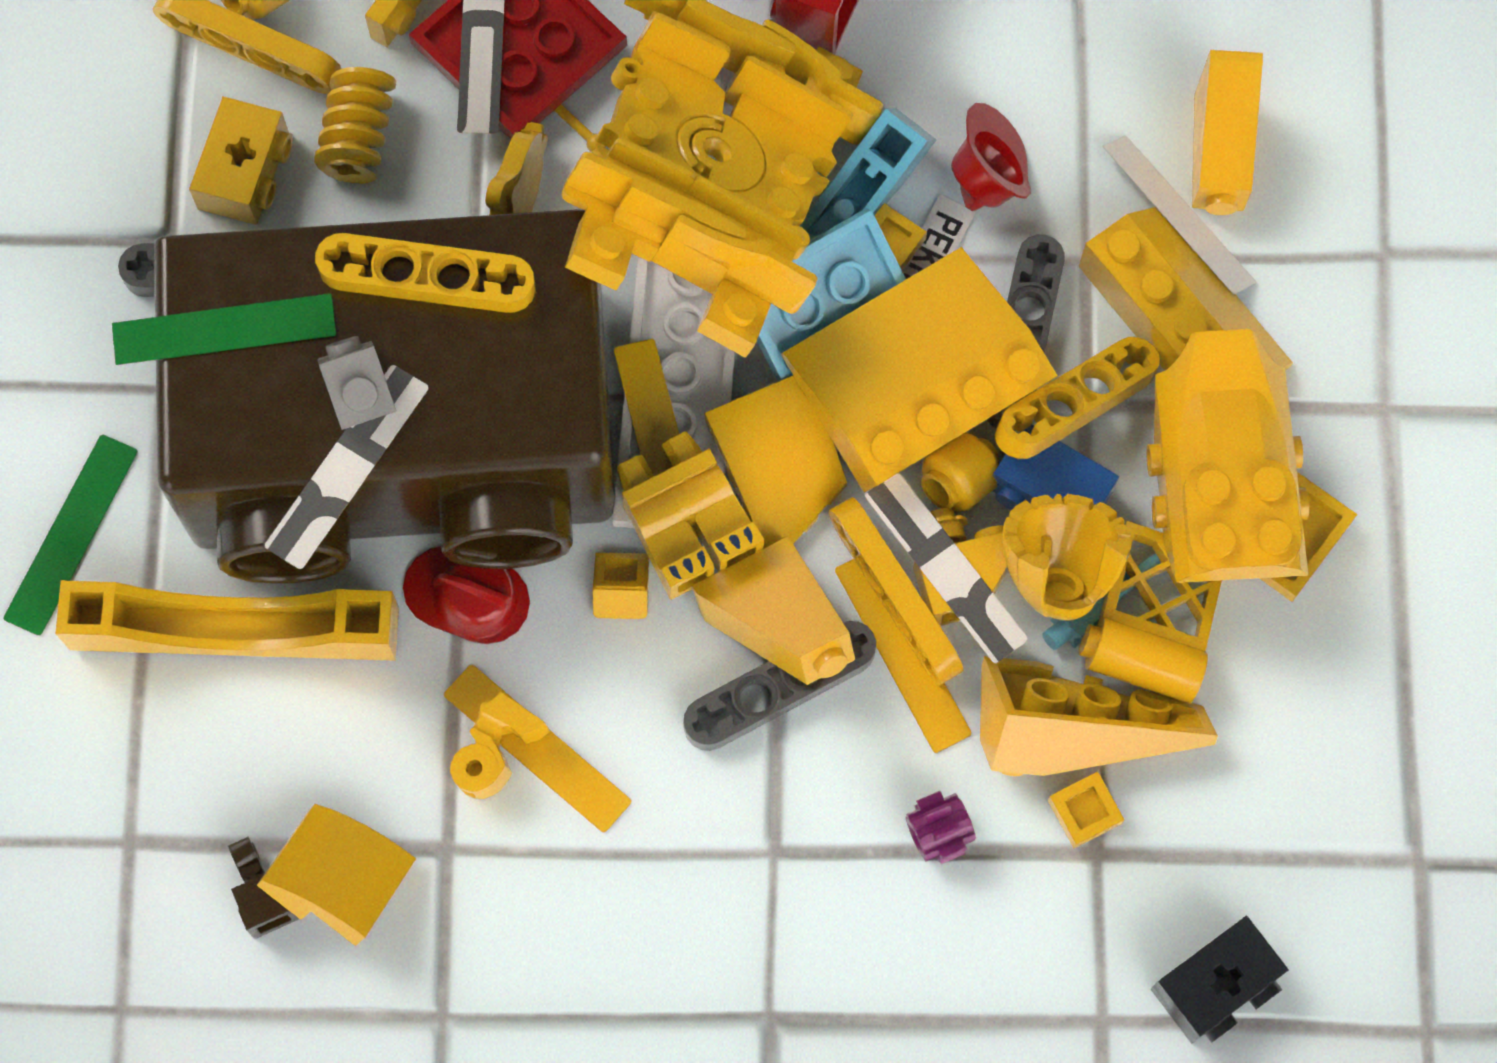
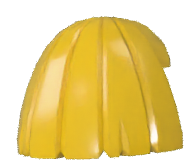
[1002,494,1132,621]

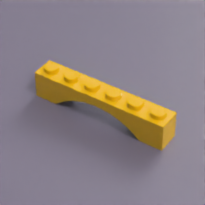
[55,580,399,661]

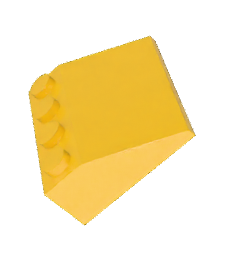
[781,247,1058,493]

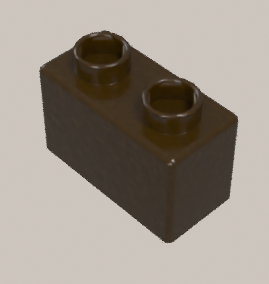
[154,209,615,584]

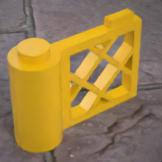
[1079,521,1222,703]

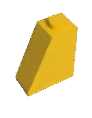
[1192,50,1263,215]
[692,536,855,685]

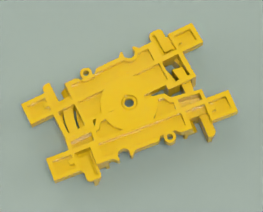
[562,0,884,358]

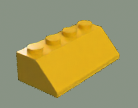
[1079,207,1293,371]

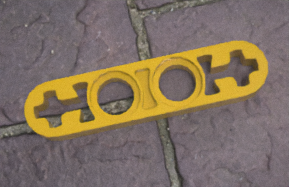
[153,0,342,94]
[315,233,536,313]
[995,337,1160,459]
[828,497,964,686]

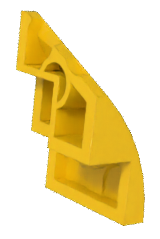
[704,376,847,549]

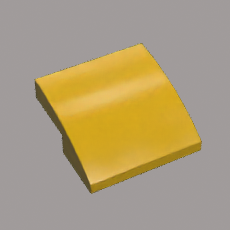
[257,804,416,946]

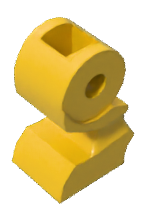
[450,691,551,799]

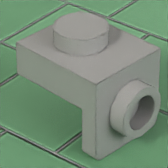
[318,336,396,430]

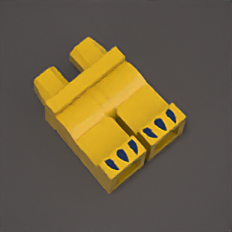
[617,431,764,600]

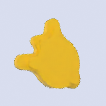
[485,122,548,215]

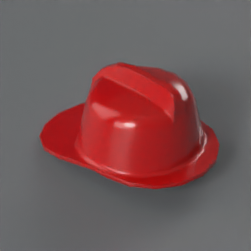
[951,103,1031,211]
[403,546,530,645]

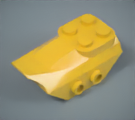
[1146,329,1309,583]

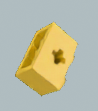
[189,96,293,225]

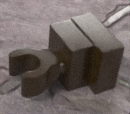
[228,836,299,939]

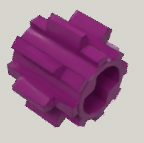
[905,791,976,864]

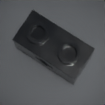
[1150,915,1289,1044]

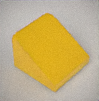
[593,552,649,619]

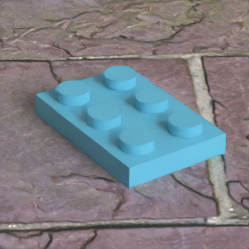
[757,209,906,381]

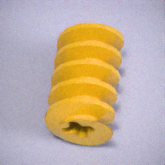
[314,67,397,184]

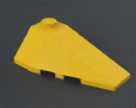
[980,656,1218,776]

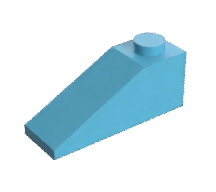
[800,108,937,240]

